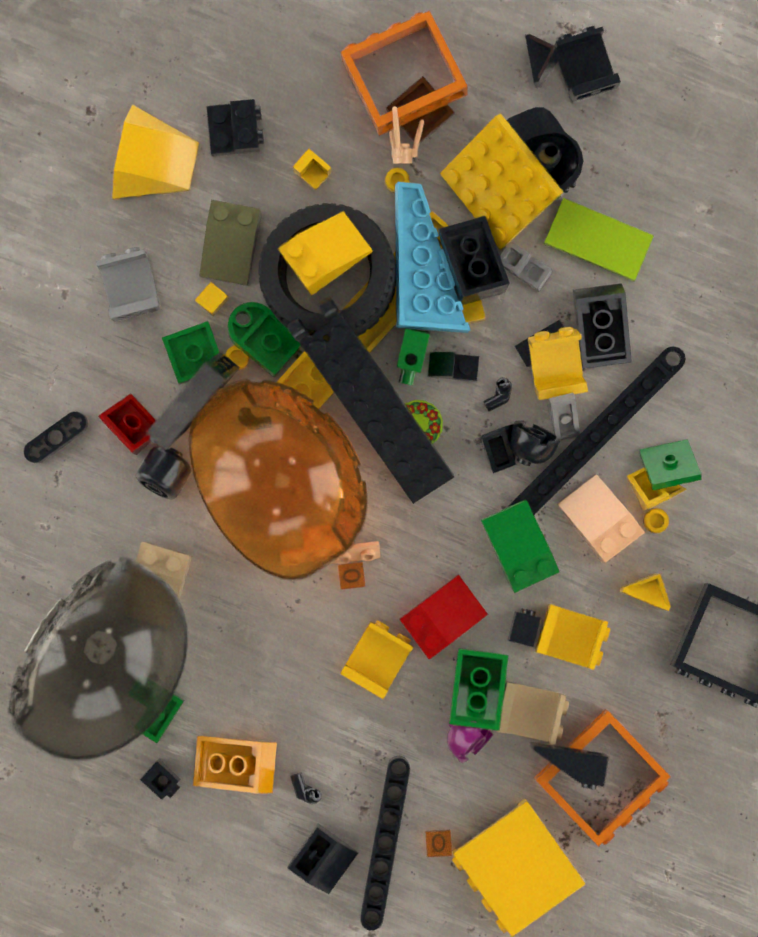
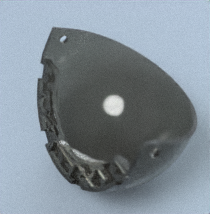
[8,557,188,760]

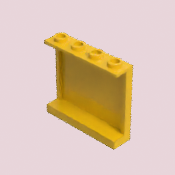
[452,799,585,937]

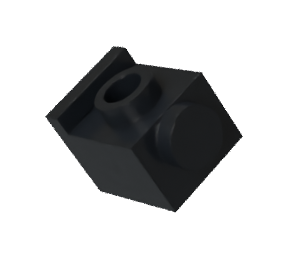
[140,759,181,800]

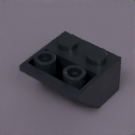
[287,823,358,894]

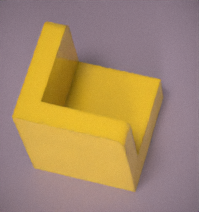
[293,148,332,190]

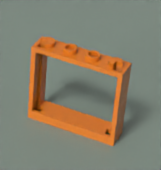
[341,10,468,136]
[534,709,671,847]

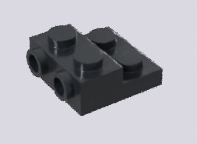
[206,99,264,156]

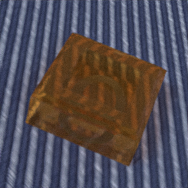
[338,562,365,589]
[425,829,452,857]

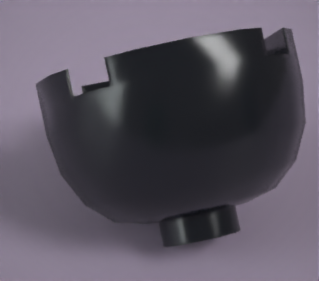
[509,421,560,466]

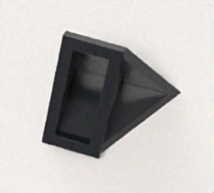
[525,34,560,88]
[479,420,524,474]

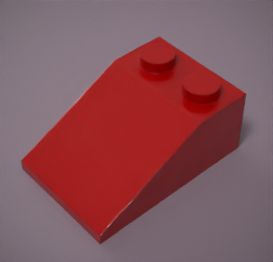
[399,575,488,660]

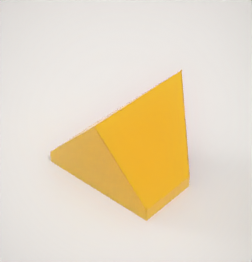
[627,468,687,510]
[619,574,671,611]

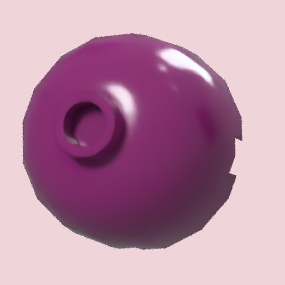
[447,721,493,763]

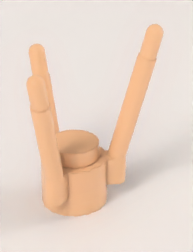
[389,107,424,164]

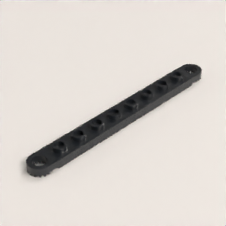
[507,346,686,515]

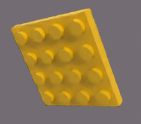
[440,113,563,250]

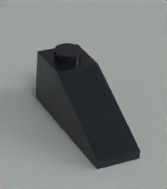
[530,742,609,790]

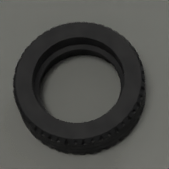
[258,203,396,341]

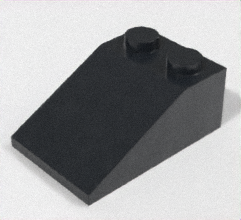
[438,216,510,305]
[573,283,632,369]

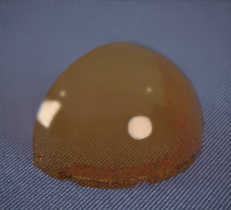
[189,379,367,580]

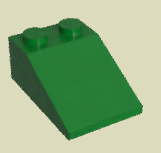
[481,499,560,593]
[449,649,509,731]

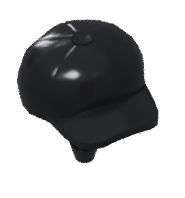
[506,107,584,199]

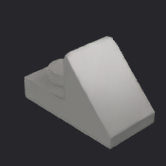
[548,393,580,440]

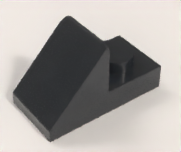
[428,352,479,382]

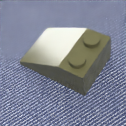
[199,199,262,286]

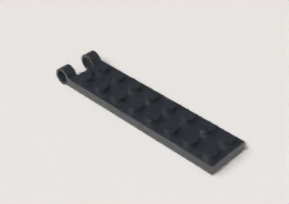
[287,297,454,504]

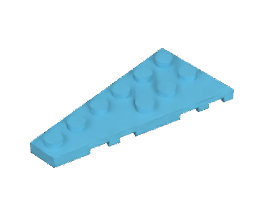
[395,182,471,333]

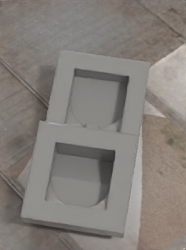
[500,241,553,291]

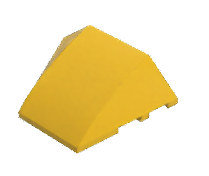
[112,104,199,200]

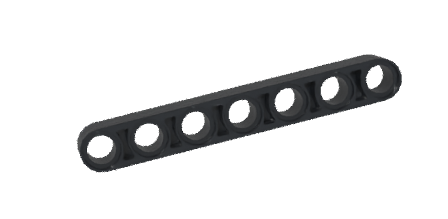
[361,756,410,931]

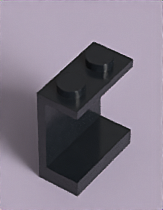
[554,26,621,103]

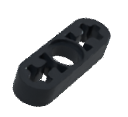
[24,412,88,463]

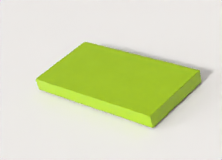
[544,198,654,282]

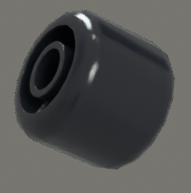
[136,446,192,499]

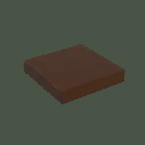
[386,76,455,144]

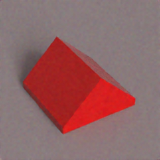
[98,393,156,455]

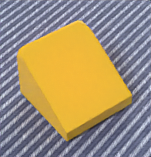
[195,282,229,316]
[462,300,486,324]

